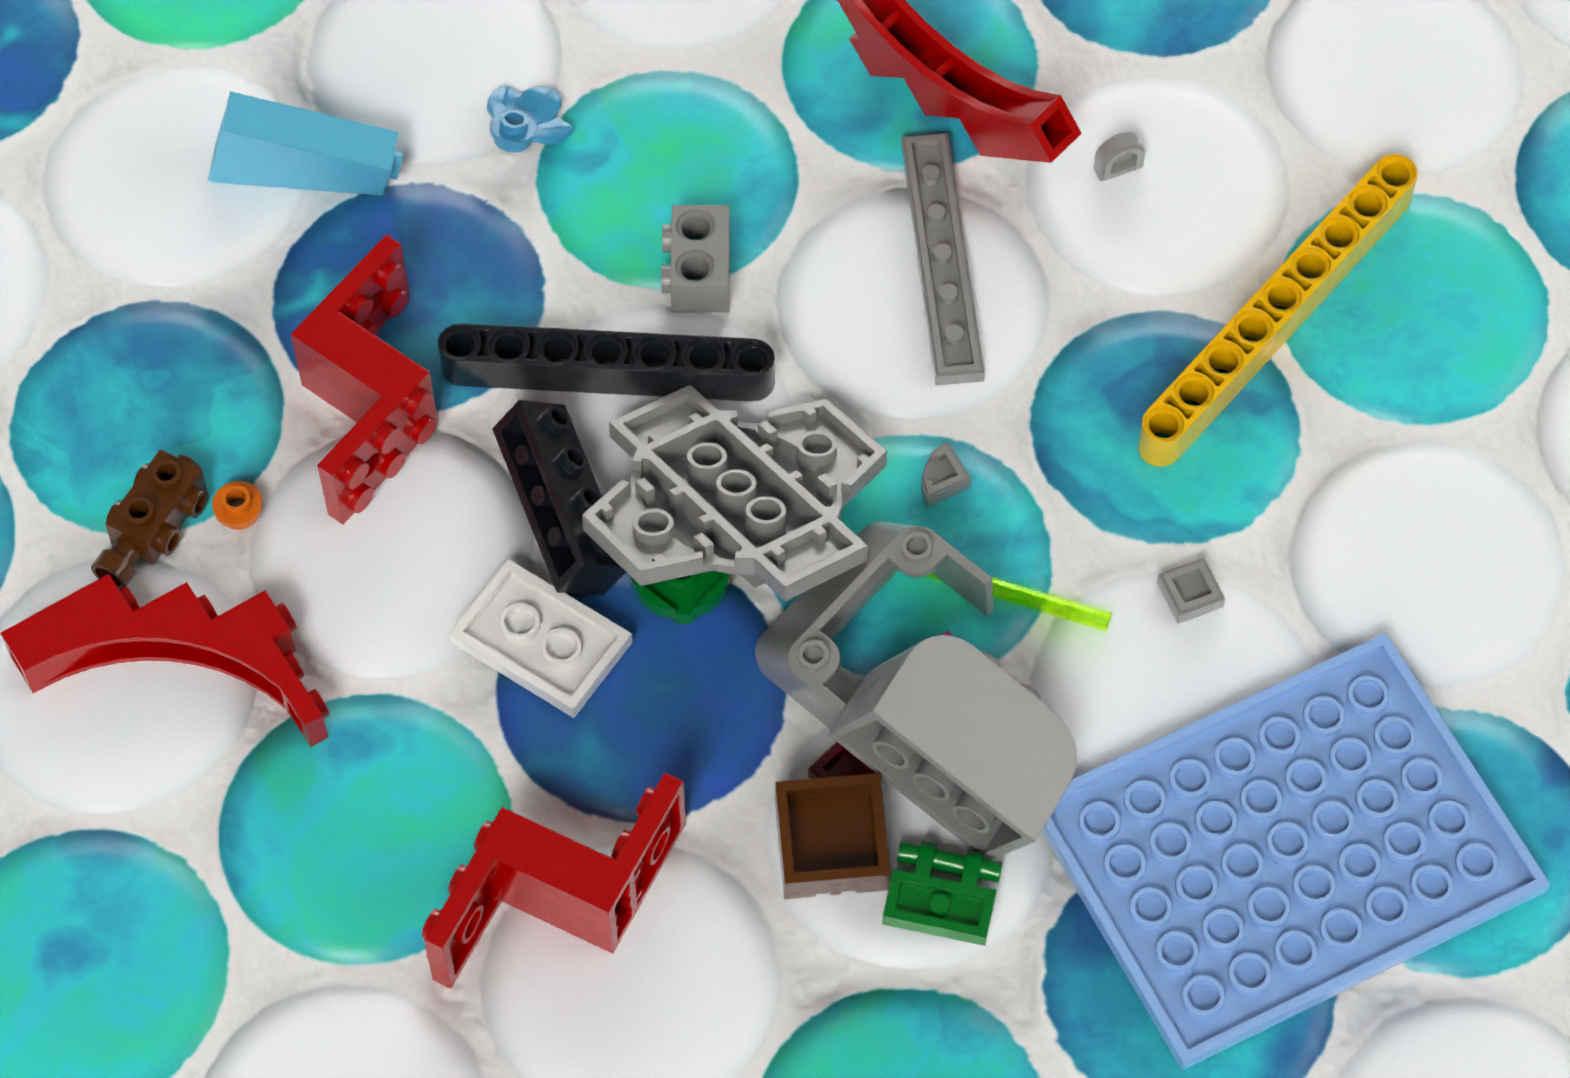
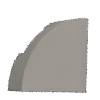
[921,441,971,507]

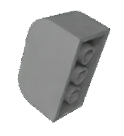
[828,635,1077,860]

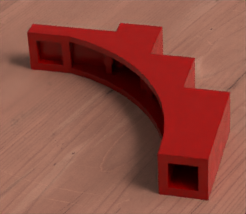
[0,574,330,748]

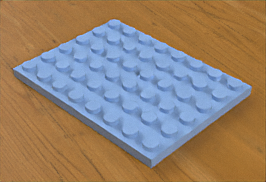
[1041,633,1550,1070]

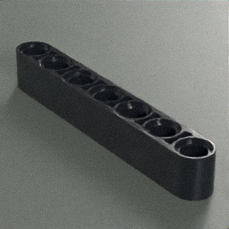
[438,323,775,401]

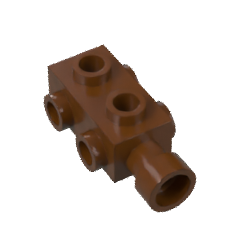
[91,449,209,590]

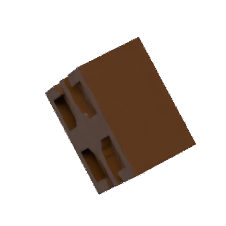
[774,773,890,899]

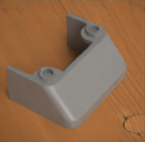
[755,521,994,730]

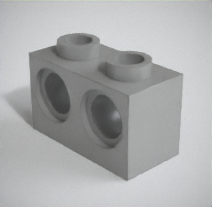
[661,205,730,312]

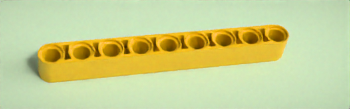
[1138,154,1418,467]

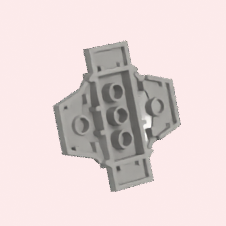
[582,385,887,602]

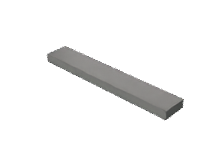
[901,133,985,386]

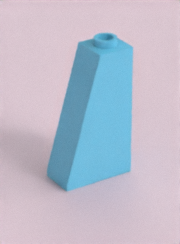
[208,91,403,196]

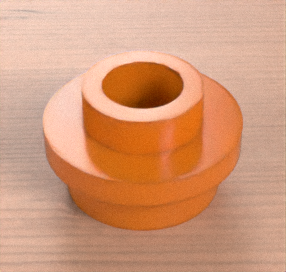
[212,481,263,530]

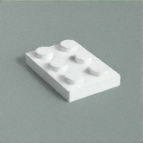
[449,559,633,718]

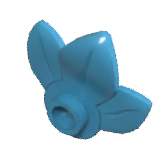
[487,85,574,153]

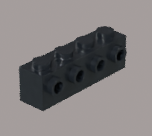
[492,400,626,595]

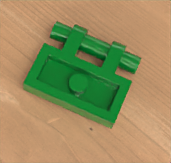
[882,840,1003,946]

